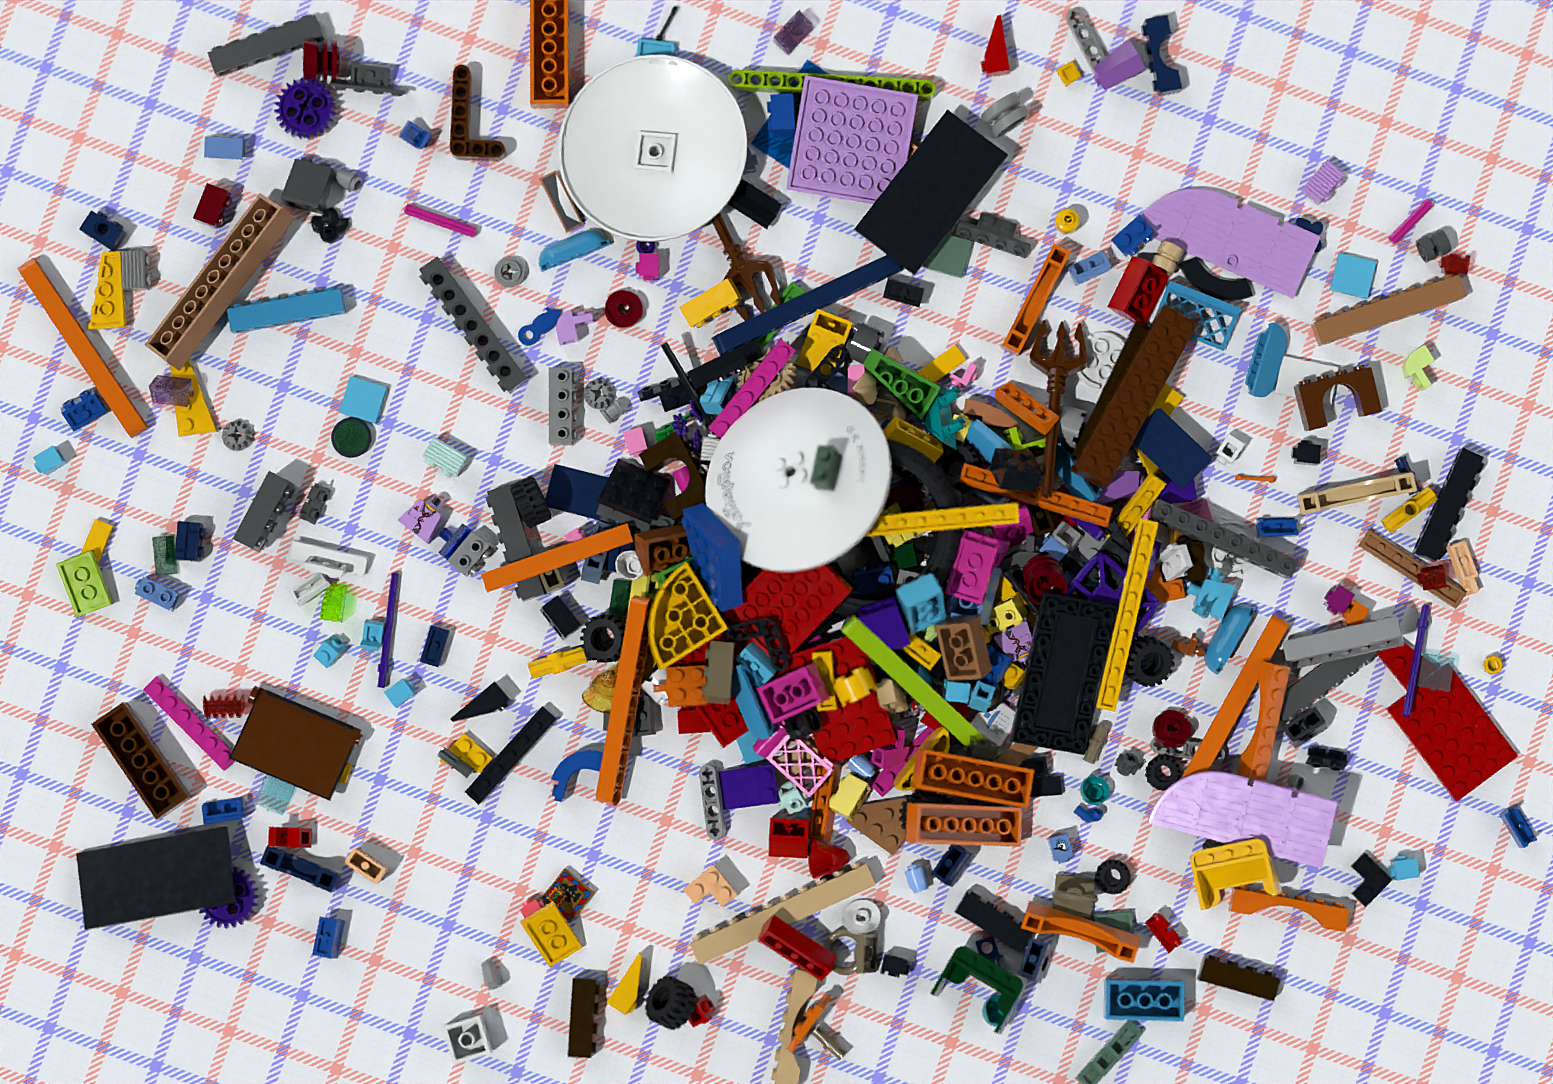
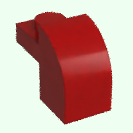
[268,827,312,848]

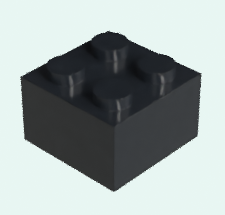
[989,448,1042,492]

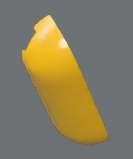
[893,727,950,791]

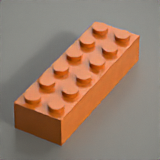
[530,0,570,108]
[911,749,1034,808]
[906,803,1022,847]

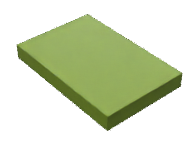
[56,550,113,618]

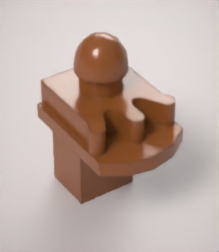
[1171,633,1205,658]

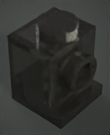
[967,736,999,762]

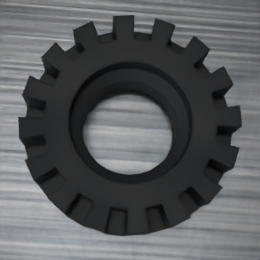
[1145,756,1181,791]
[1095,859,1131,895]

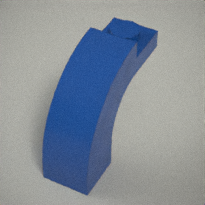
[551,750,603,802]

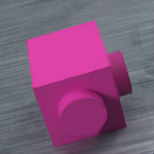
[636,253,659,282]

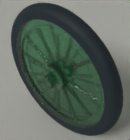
[331,418,372,458]

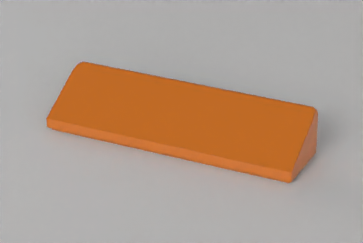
[995,381,1059,435]
[808,764,842,842]

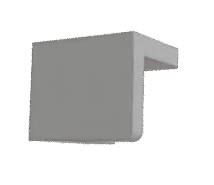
[1051,521,1084,551]

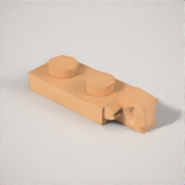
[1446,540,1479,596]

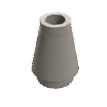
[332,169,361,192]
[481,960,503,990]

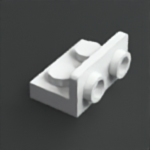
[1156,543,1193,581]

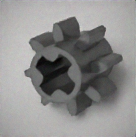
[1114,752,1140,776]

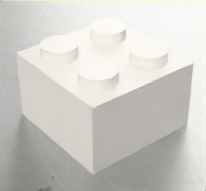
[442,1014,493,1065]

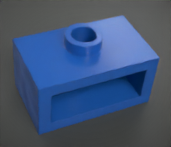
[767,93,795,137]

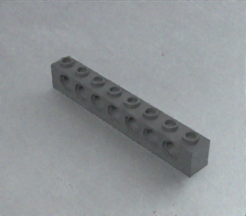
[419,256,528,394]
[1147,499,1299,579]

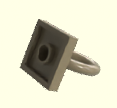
[1052,874,1099,918]
[824,928,878,975]

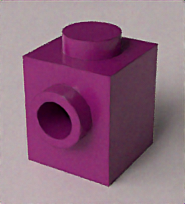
[1323,584,1355,616]

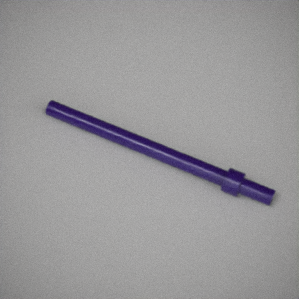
[377,573,399,688]
[1402,605,1430,717]

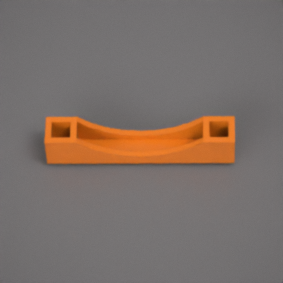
[1001,244,1071,357]
[1237,661,1291,781]
[1228,886,1350,932]
[1021,901,1141,963]

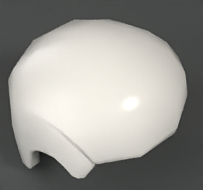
[615,550,644,580]

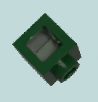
[891,541,918,571]

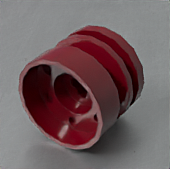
[303,39,340,81]
[1022,554,1067,605]

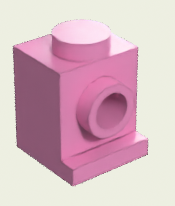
[564,527,587,543]

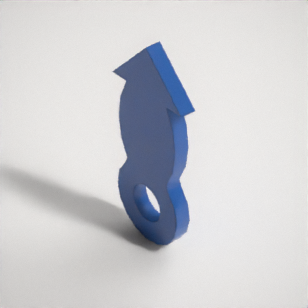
[518,308,561,346]

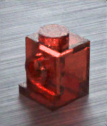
[1439,254,1470,277]
[1417,564,1447,591]

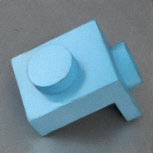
[360,619,385,651]
[313,635,347,668]

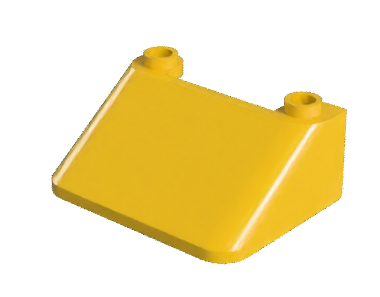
[1190,839,1282,910]

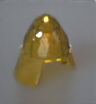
[582,670,617,714]

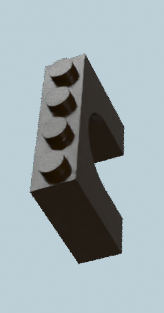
[639,432,707,522]

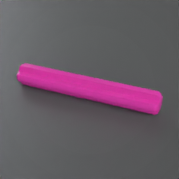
[404,204,477,238]

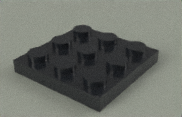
[597,459,671,524]

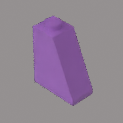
[1093,39,1146,91]
[1094,470,1144,506]

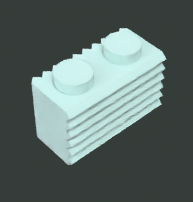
[423,437,469,478]

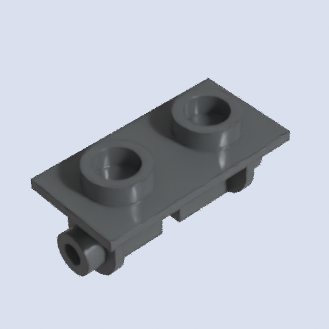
[299,483,331,525]

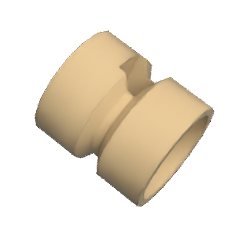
[1151,241,1184,276]

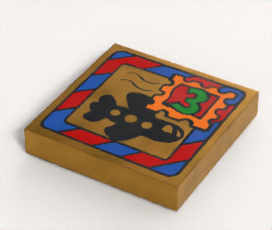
[540,868,595,923]

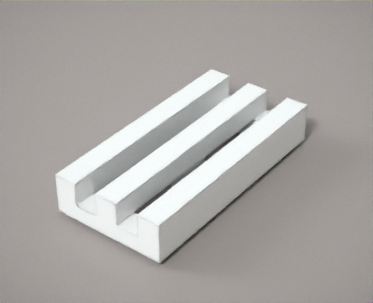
[289,573,330,607]

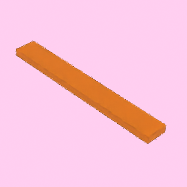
[959,463,1113,528]
[481,523,634,593]

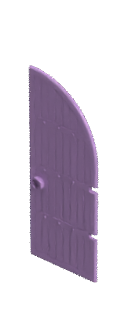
[1141,188,1321,299]
[1148,771,1338,868]

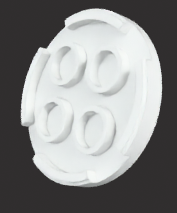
[1073,332,1125,389]
[1203,519,1258,577]

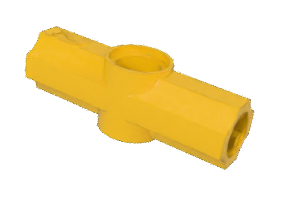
[1381,486,1438,534]
[528,647,588,679]

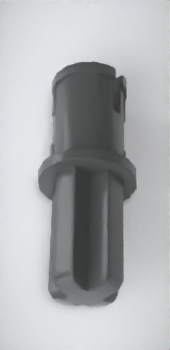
[438,747,474,778]

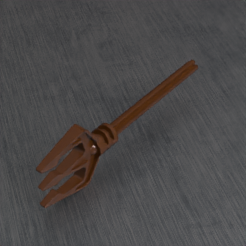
[711,213,781,321]
[1030,320,1088,499]

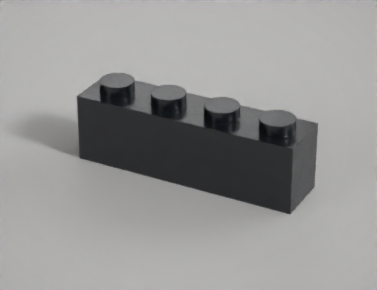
[954,891,1033,953]

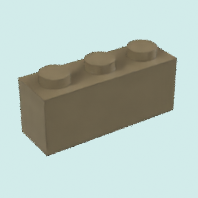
[702,641,734,704]

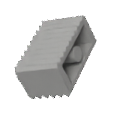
[121,250,152,291]

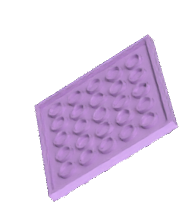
[786,75,918,204]

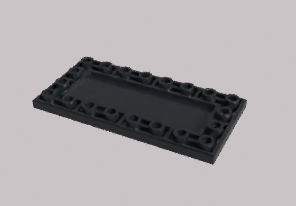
[854,109,1008,276]
[1009,591,1118,755]
[76,826,237,930]

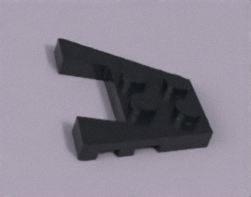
[1061,515,1132,589]

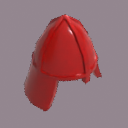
[808,839,851,879]

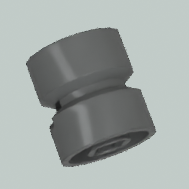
[1416,230,1451,263]

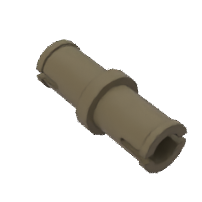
[1083,724,1109,764]
[811,1025,848,1061]

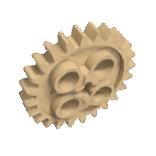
[737,347,797,404]

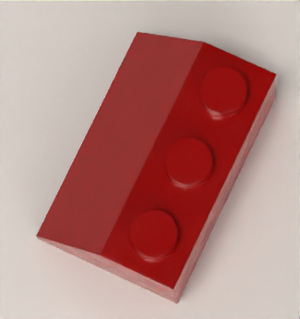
[1107,256,1170,325]

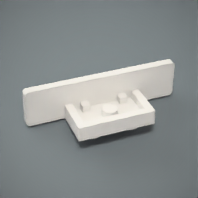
[290,540,368,578]

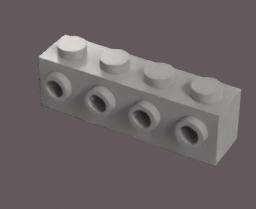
[549,367,577,446]

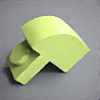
[1402,345,1435,391]

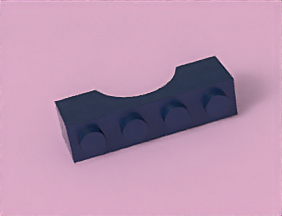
[1141,15,1182,97]
[260,845,342,893]

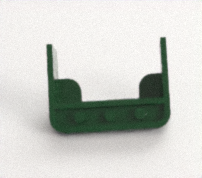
[930,946,1024,1034]

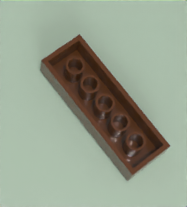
[91,702,192,820]

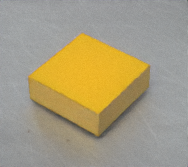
[1056,60,1082,87]

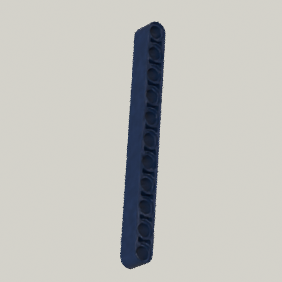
[712,255,905,356]

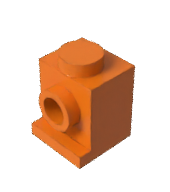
[1341,600,1370,628]

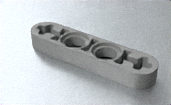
[1066,8,1105,75]
[1150,738,1225,763]
[699,764,726,839]

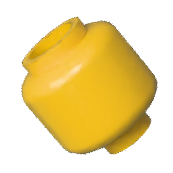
[1054,208,1080,235]

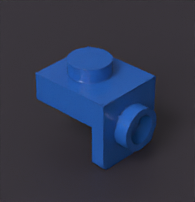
[398,121,431,150]

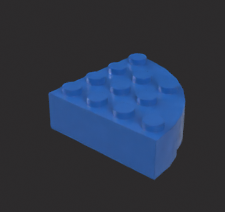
[682,503,742,612]

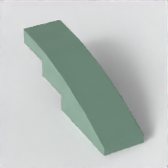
[1074,1020,1144,1084]

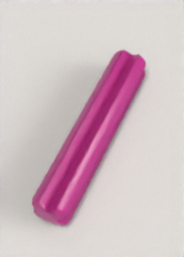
[1388,199,1433,245]

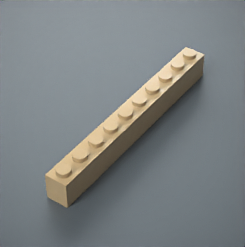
[690,862,876,965]

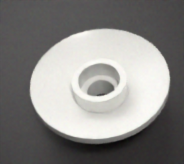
[842,900,881,934]

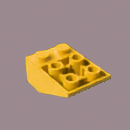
[796,309,853,375]

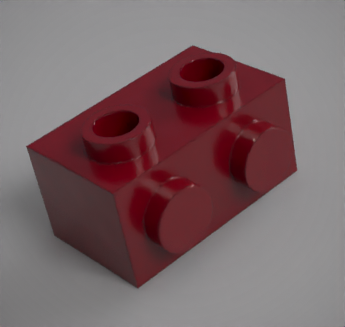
[193,183,232,229]

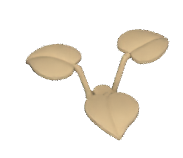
[852,346,911,424]

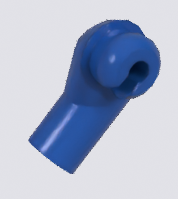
[1073,805,1103,823]

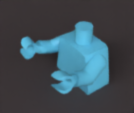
[1186,567,1236,621]

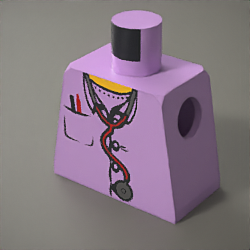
[398,495,443,544]
[993,621,1032,670]

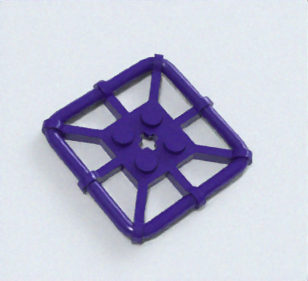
[1065,552,1160,639]

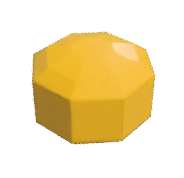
[1482,655,1503,675]

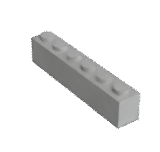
[1282,616,1404,670]

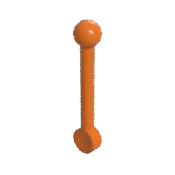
[1235,476,1276,483]

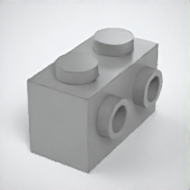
[448,531,491,577]

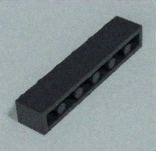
[1412,448,1484,563]

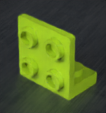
[1002,427,1046,450]

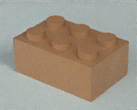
[935,615,992,680]

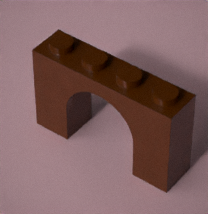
[1294,365,1382,431]

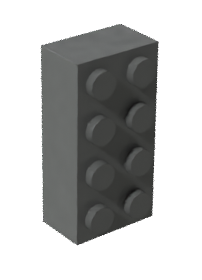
[233,471,296,552]

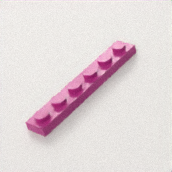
[708,338,796,439]
[143,676,234,771]

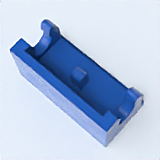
[1256,518,1299,538]
[202,797,245,824]
[1499,805,1537,848]
[312,916,345,959]

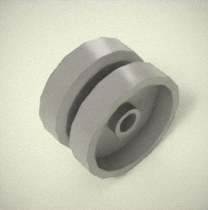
[981,92,1030,138]

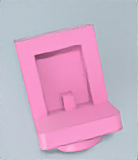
[949,362,978,389]

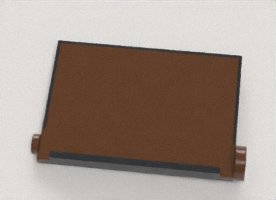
[229,686,363,801]

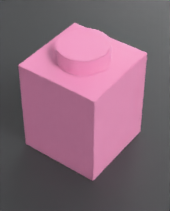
[623,427,648,458]

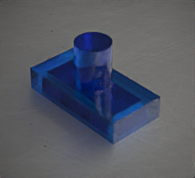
[438,523,473,560]

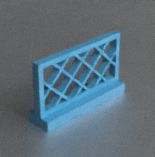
[1154,280,1241,351]

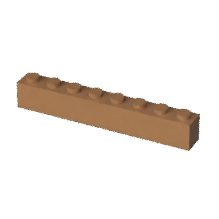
[1311,274,1466,346]

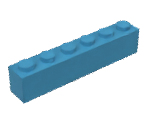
[227,287,346,334]

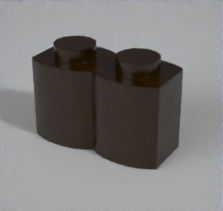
[1184,542,1206,582]

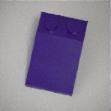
[719,765,779,810]

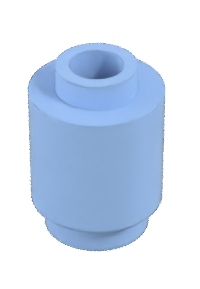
[847,754,876,781]
[905,863,929,893]

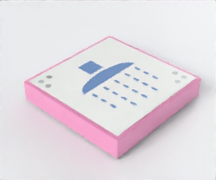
[970,696,1015,748]

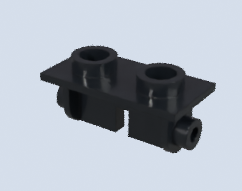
[1305,747,1348,771]

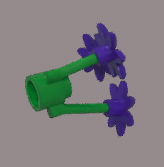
[655,400,703,453]

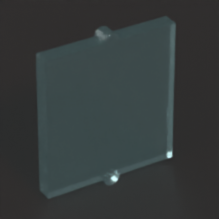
[1417,653,1455,692]
[253,775,295,815]

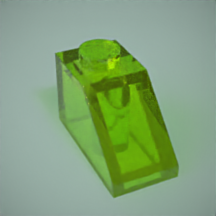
[320,582,347,623]

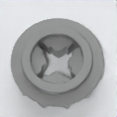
[494,257,525,288]
[583,379,614,409]
[221,420,253,451]

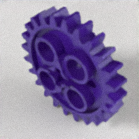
[274,78,337,140]
[199,866,259,929]

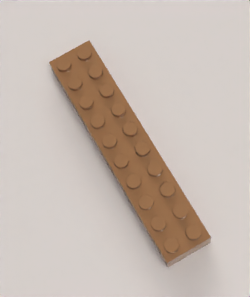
[145,193,295,371]

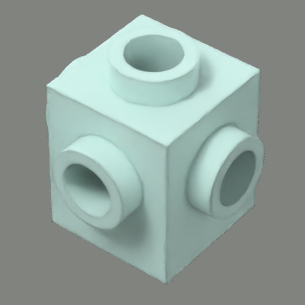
[777,781,807,814]

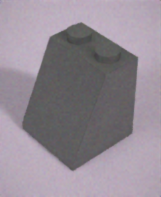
[281,157,334,214]

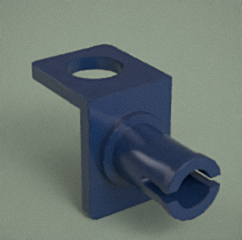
[975,936,1003,967]

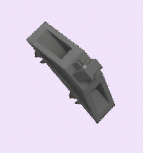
[998,534,1066,575]

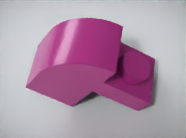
[872,723,910,769]

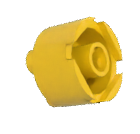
[833,667,878,707]

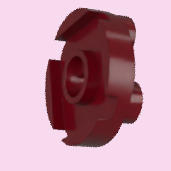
[604,290,643,329]
[1152,710,1192,748]

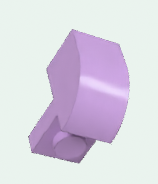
[556,309,594,346]

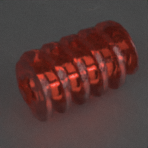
[203,694,245,719]

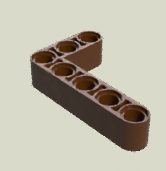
[450,64,506,161]

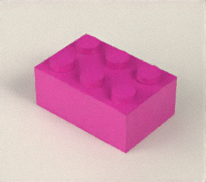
[757,663,830,724]

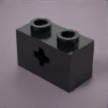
[1283,707,1328,749]

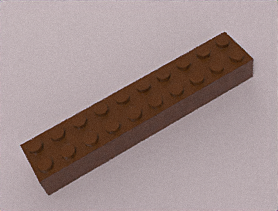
[1070,304,1198,490]

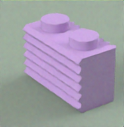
[1301,159,1345,205]

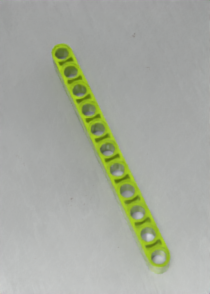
[728,70,936,101]
[840,615,1001,762]

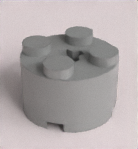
[1057,405,1087,448]

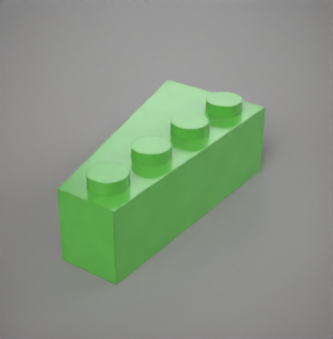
[863,348,941,420]

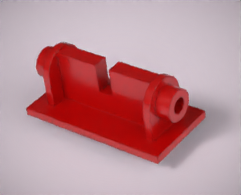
[1145,912,1182,953]

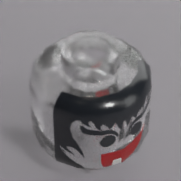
[895,694,923,720]

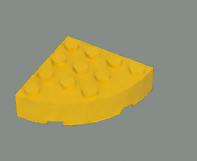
[648,562,728,670]

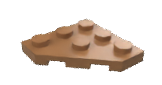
[846,798,907,855]

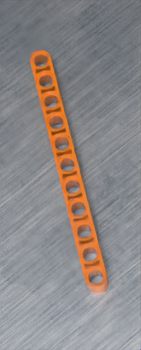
[17,257,148,438]
[596,595,654,806]
[1181,614,1290,779]

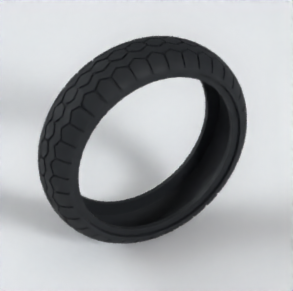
[832,439,962,619]

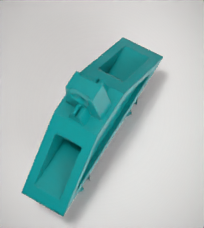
[917,384,966,450]

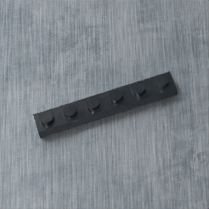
[465,706,557,805]

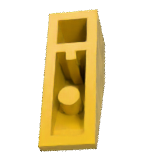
[606,953,643,1015]

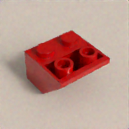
[768,818,809,859]

